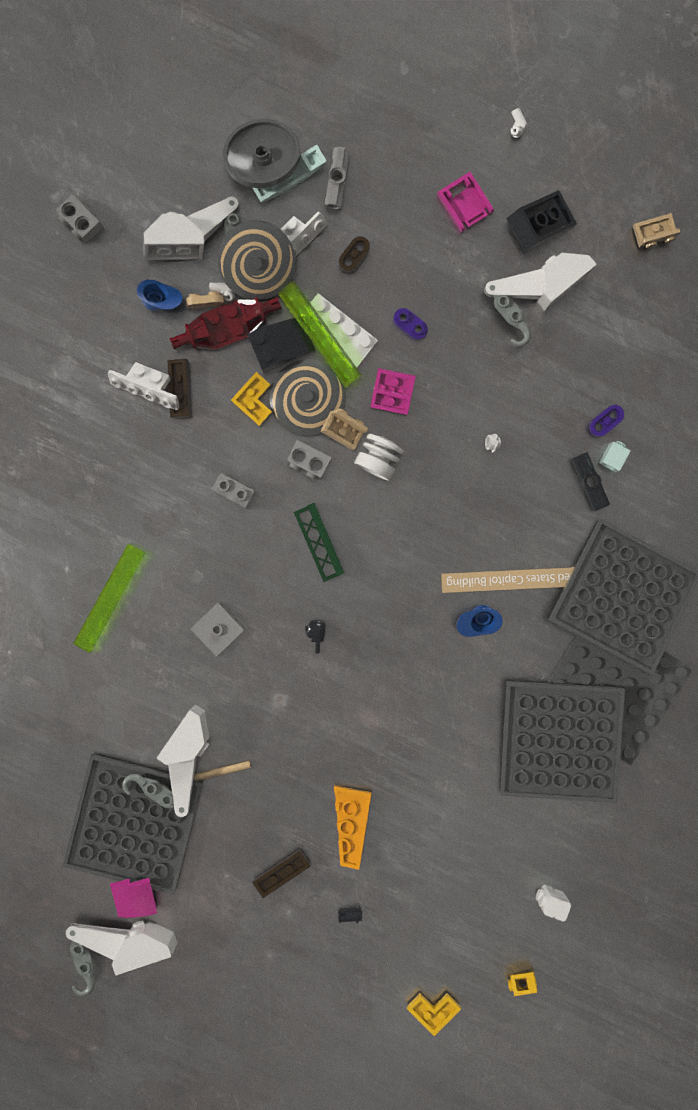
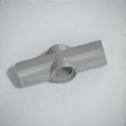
[324,146,350,210]

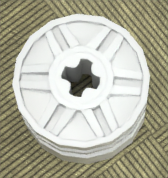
[354,434,404,481]

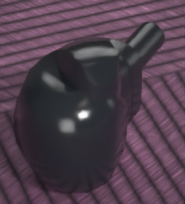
[305,620,326,654]

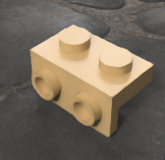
[633,213,681,249]
[320,409,369,450]

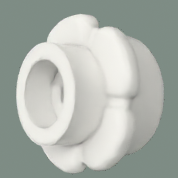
[485,434,501,452]

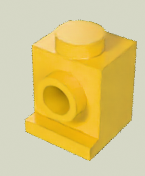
[508,971,538,996]

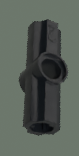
[571,452,610,511]

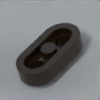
[339,236,370,273]

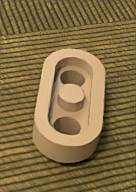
[185,292,224,309]

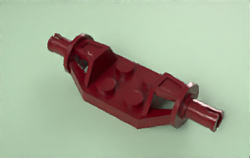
[170,297,282,351]

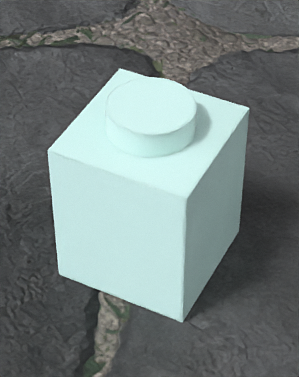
[598,441,630,472]

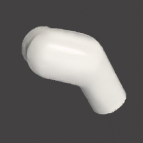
[510,108,527,138]
[209,282,235,302]

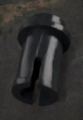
[338,907,362,923]

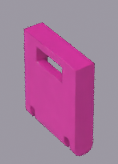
[437,172,494,232]

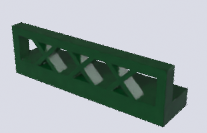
[294,503,344,582]

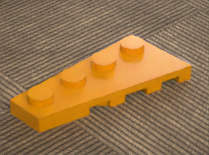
[334,785,372,870]

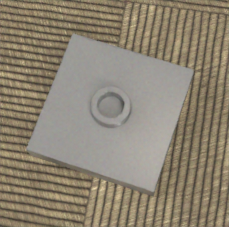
[191,602,245,657]

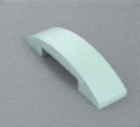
[253,145,327,203]

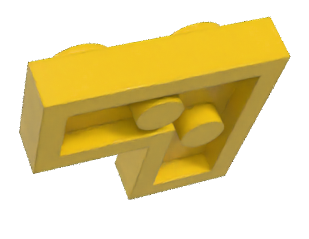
[231,372,272,427]
[407,993,461,1036]

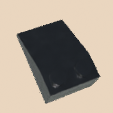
[506,190,577,252]
[247,316,316,373]

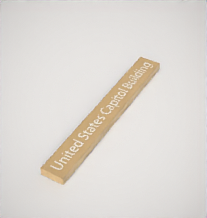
[441,567,575,593]

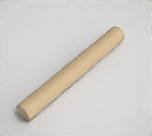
[194,761,251,781]

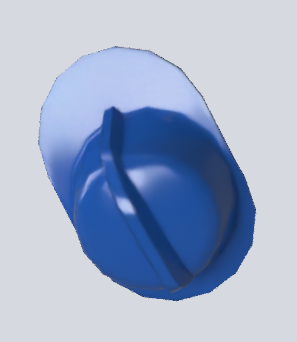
[137,279,183,311]
[456,605,503,637]

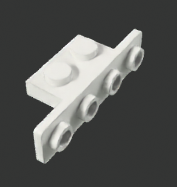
[281,212,328,257]
[107,362,179,410]

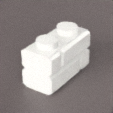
[536,884,571,922]

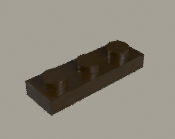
[167,359,191,418]
[252,849,311,898]

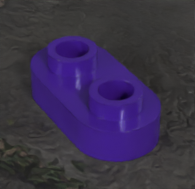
[393,308,428,340]
[589,405,624,437]

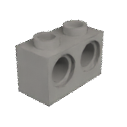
[56,194,103,243]
[287,440,332,480]
[211,473,256,509]

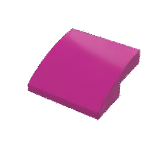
[370,368,416,415]
[110,878,157,918]

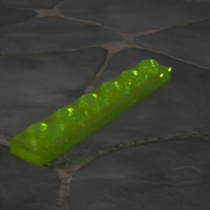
[278,281,362,388]
[73,543,146,653]

